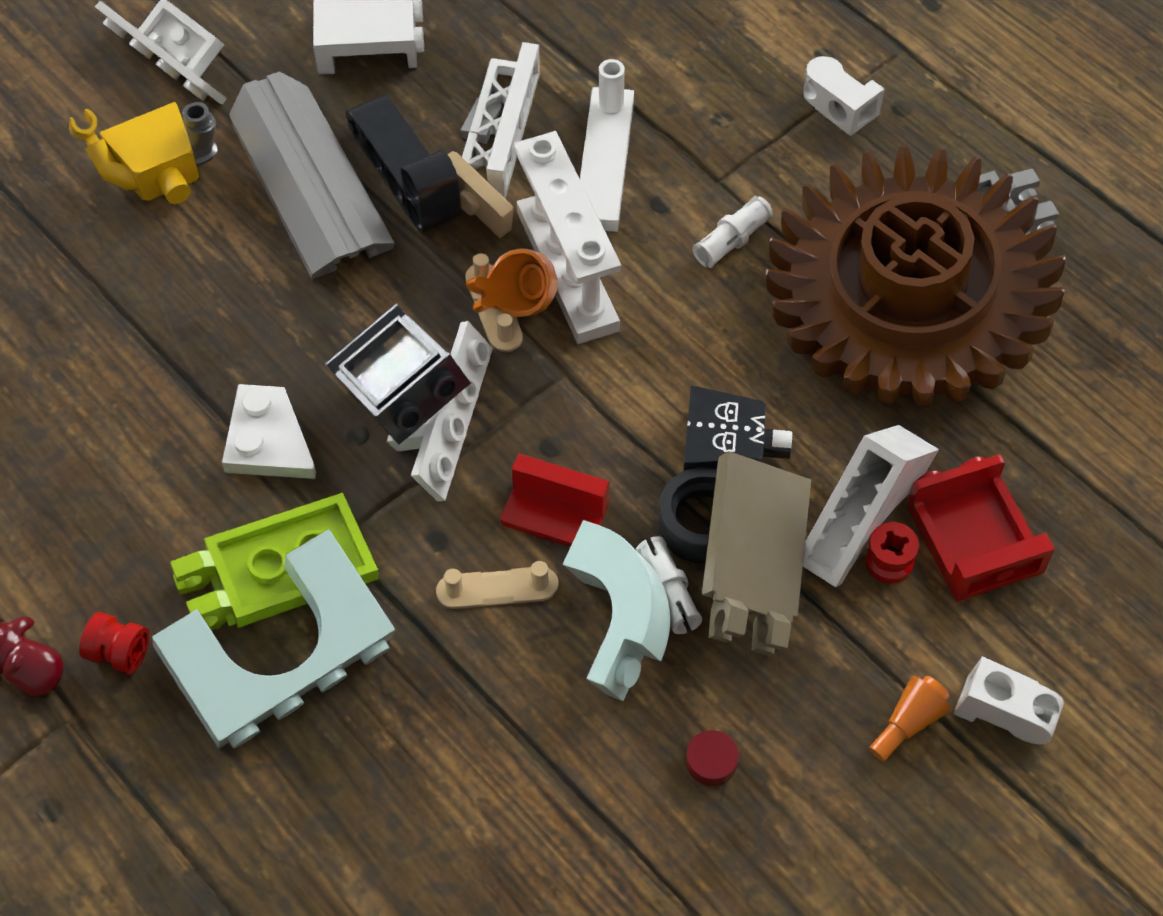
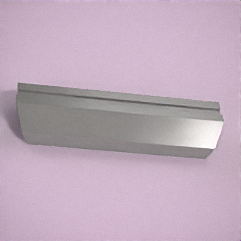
[229,71,395,280]

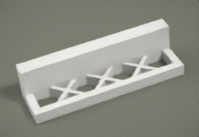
[462,42,540,198]

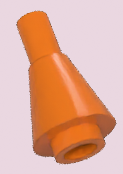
[869,676,951,762]

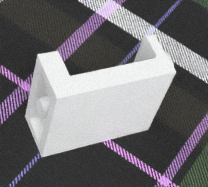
[313,0,424,75]

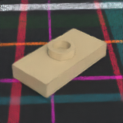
[448,151,514,239]

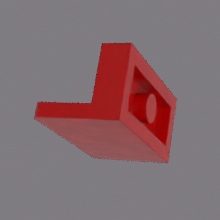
[501,453,610,547]

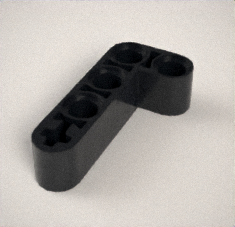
[346,94,461,232]

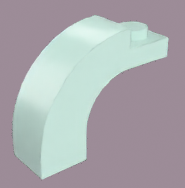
[563,520,670,701]

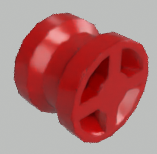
[865,522,919,584]

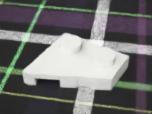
[222,384,316,479]

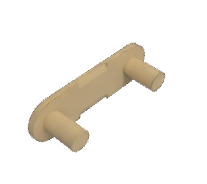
[465,253,523,352]
[436,561,559,609]

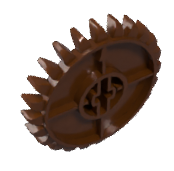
[766,146,1066,407]

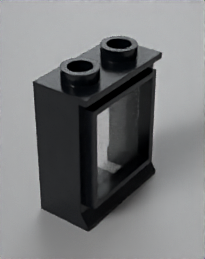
[325,303,471,445]

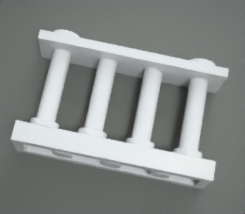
[514,131,621,344]

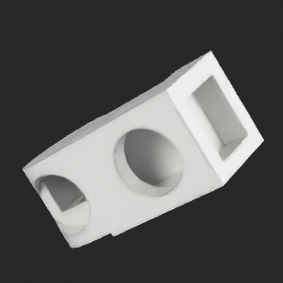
[803,56,884,136]
[953,656,1064,744]

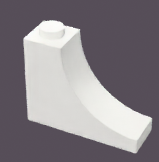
[803,425,939,587]

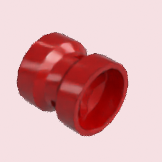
[79,611,150,675]

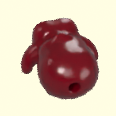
[0,617,64,697]

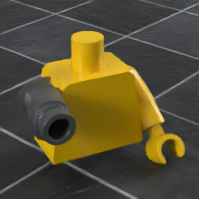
[69,102,217,204]

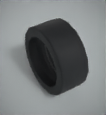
[658,467,717,563]

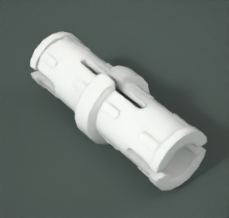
[692,196,773,268]
[636,536,702,634]

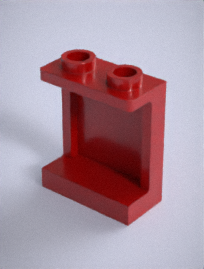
[907,455,1055,602]

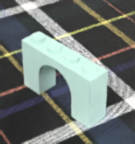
[152,529,395,749]

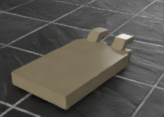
[702,451,811,656]

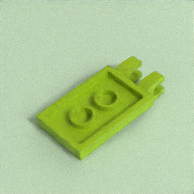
[170,493,378,630]

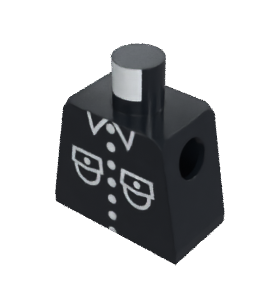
[684,386,792,471]

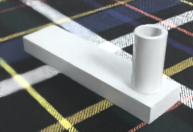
[580,59,634,232]

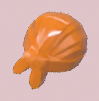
[465,248,558,317]

